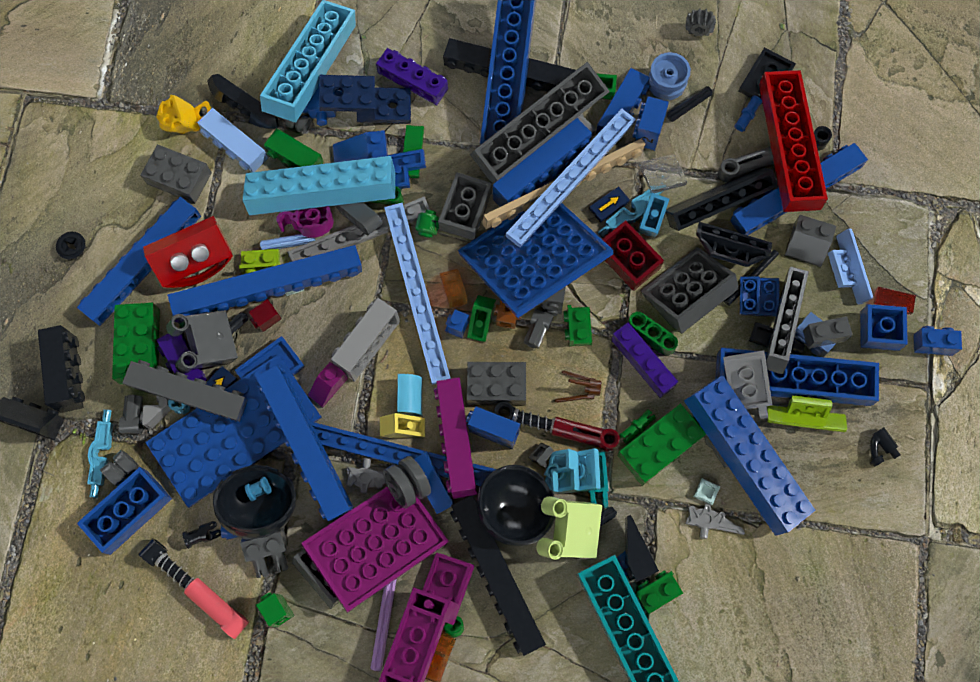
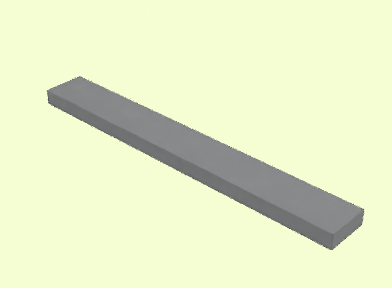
[287,196,430,262]

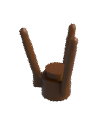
[554,370,602,403]

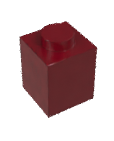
[249,299,282,332]

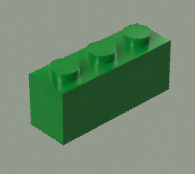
[264,128,324,168]

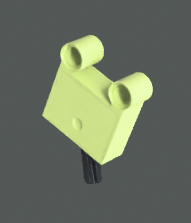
[536,496,617,560]

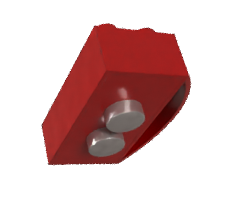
[143,216,233,288]

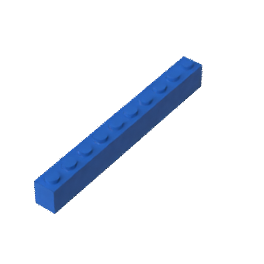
[167,245,362,316]

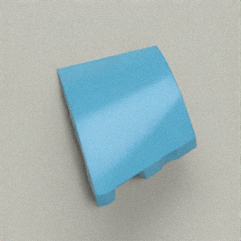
[544,448,600,494]

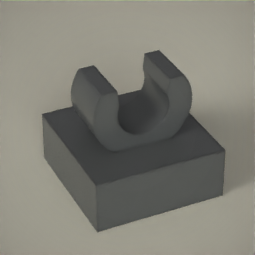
[528,443,554,468]

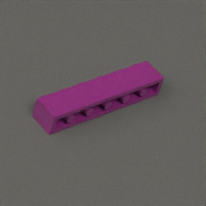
[434,377,477,498]

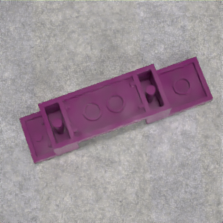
[379,552,475,682]

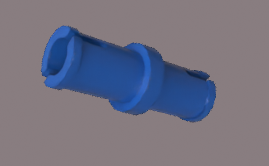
[734,96,762,132]

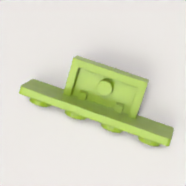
[767,395,847,432]

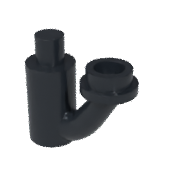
[869,427,901,467]

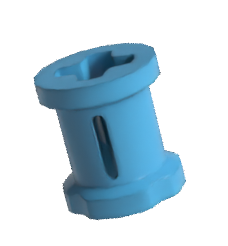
[245,477,271,501]

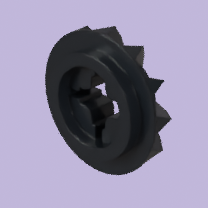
[56,231,87,261]

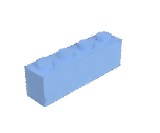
[197,108,268,172]

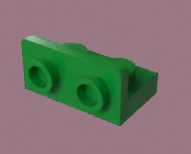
[563,305,592,346]
[635,570,683,614]

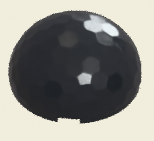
[213,465,296,539]
[476,465,555,546]

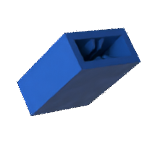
[466,406,520,449]

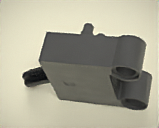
[166,310,248,374]

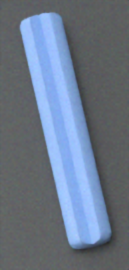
[260,234,316,250]

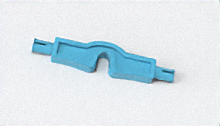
[598,184,666,238]
[87,410,113,498]

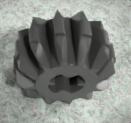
[685,8,716,37]

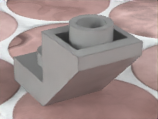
[140,396,172,429]

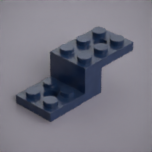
[319,75,411,124]

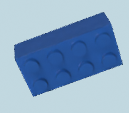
[77,467,172,555]

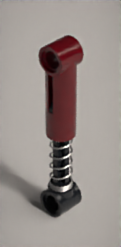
[494,402,620,452]

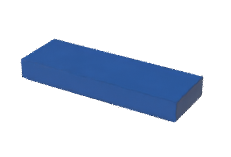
[413,452,455,514]

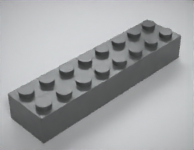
[470,62,610,184]

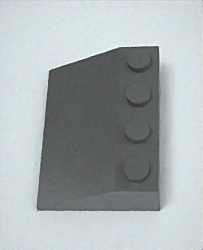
[641,247,739,334]

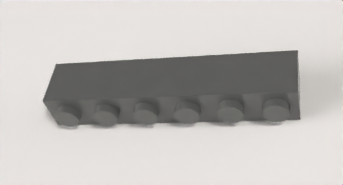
[766,267,809,374]
[123,360,248,422]

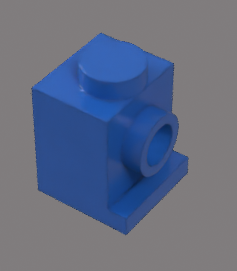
[445,310,470,338]

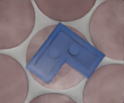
[388,149,426,189]

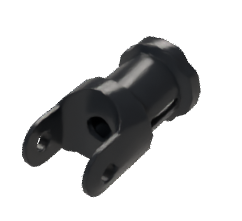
[182,521,221,549]

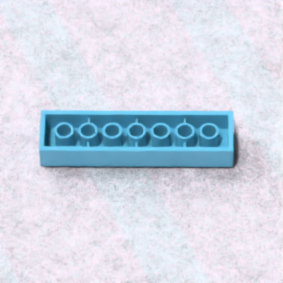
[260,0,356,123]
[242,156,395,216]

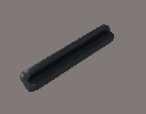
[667,86,713,122]

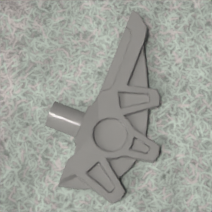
[346,458,386,493]
[685,504,745,539]

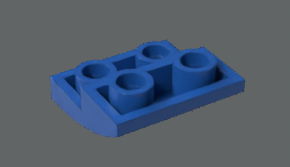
[740,277,779,317]

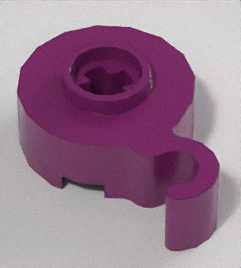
[276,206,334,238]

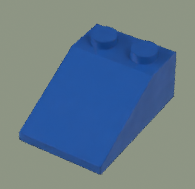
[333,130,388,163]

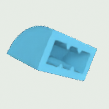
[397,374,422,416]

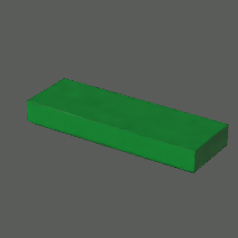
[403,125,425,178]

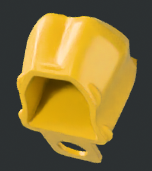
[156,95,211,134]

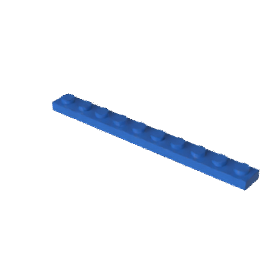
[311,422,496,487]

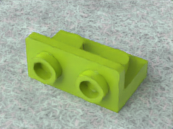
[239,249,280,274]

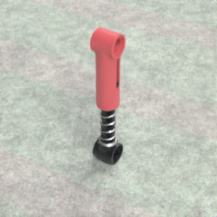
[138,538,249,639]

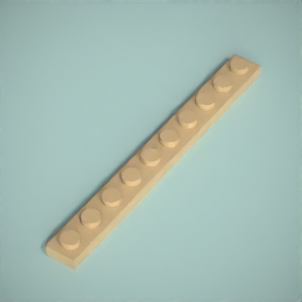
[482,138,645,229]

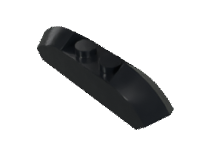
[207,74,279,129]

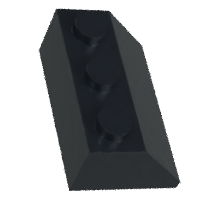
[0,396,64,441]

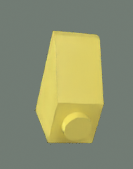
[380,413,425,439]

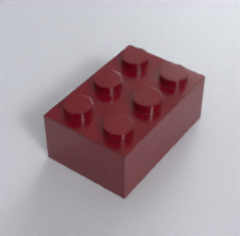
[602,220,664,291]

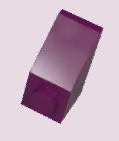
[308,361,348,408]

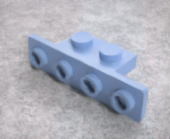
[828,229,873,304]

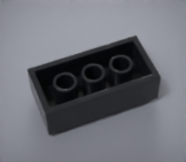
[38,325,85,413]

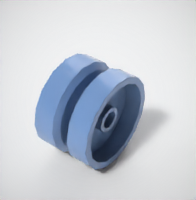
[648,52,691,100]

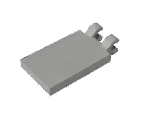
[723,350,772,419]

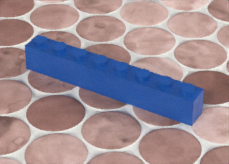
[730,143,868,235]
[77,197,201,326]

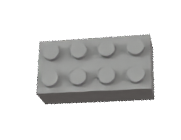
[331,298,400,382]

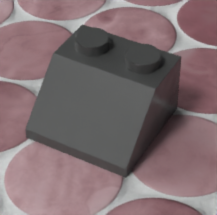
[784,215,836,267]

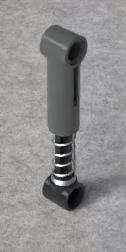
[718,126,832,183]

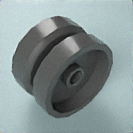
[383,456,431,509]

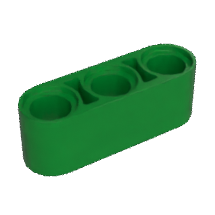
[628,312,678,356]

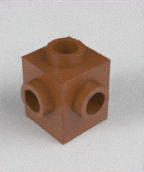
[494,300,521,329]

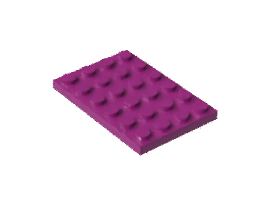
[301,486,449,613]

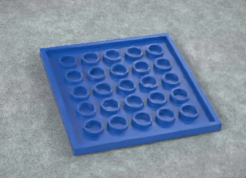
[458,203,614,318]

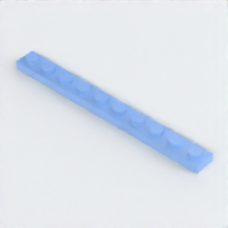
[505,109,636,248]
[384,203,451,385]

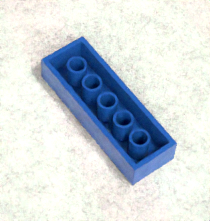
[493,118,592,207]

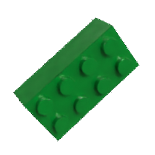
[112,302,160,384]
[617,403,706,486]

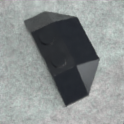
[696,222,772,267]

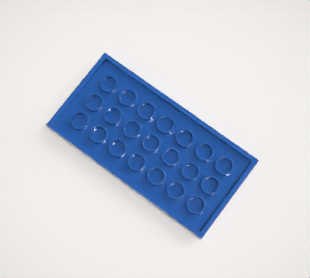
[145,354,322,508]

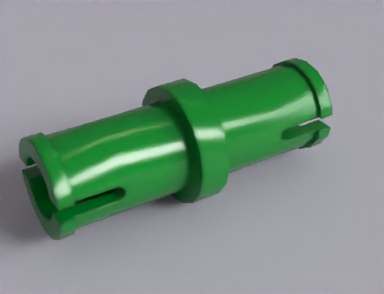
[619,409,656,444]

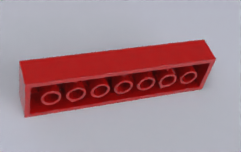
[759,70,828,212]

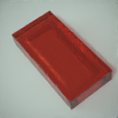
[873,287,916,315]

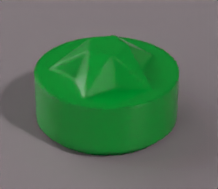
[443,616,464,638]

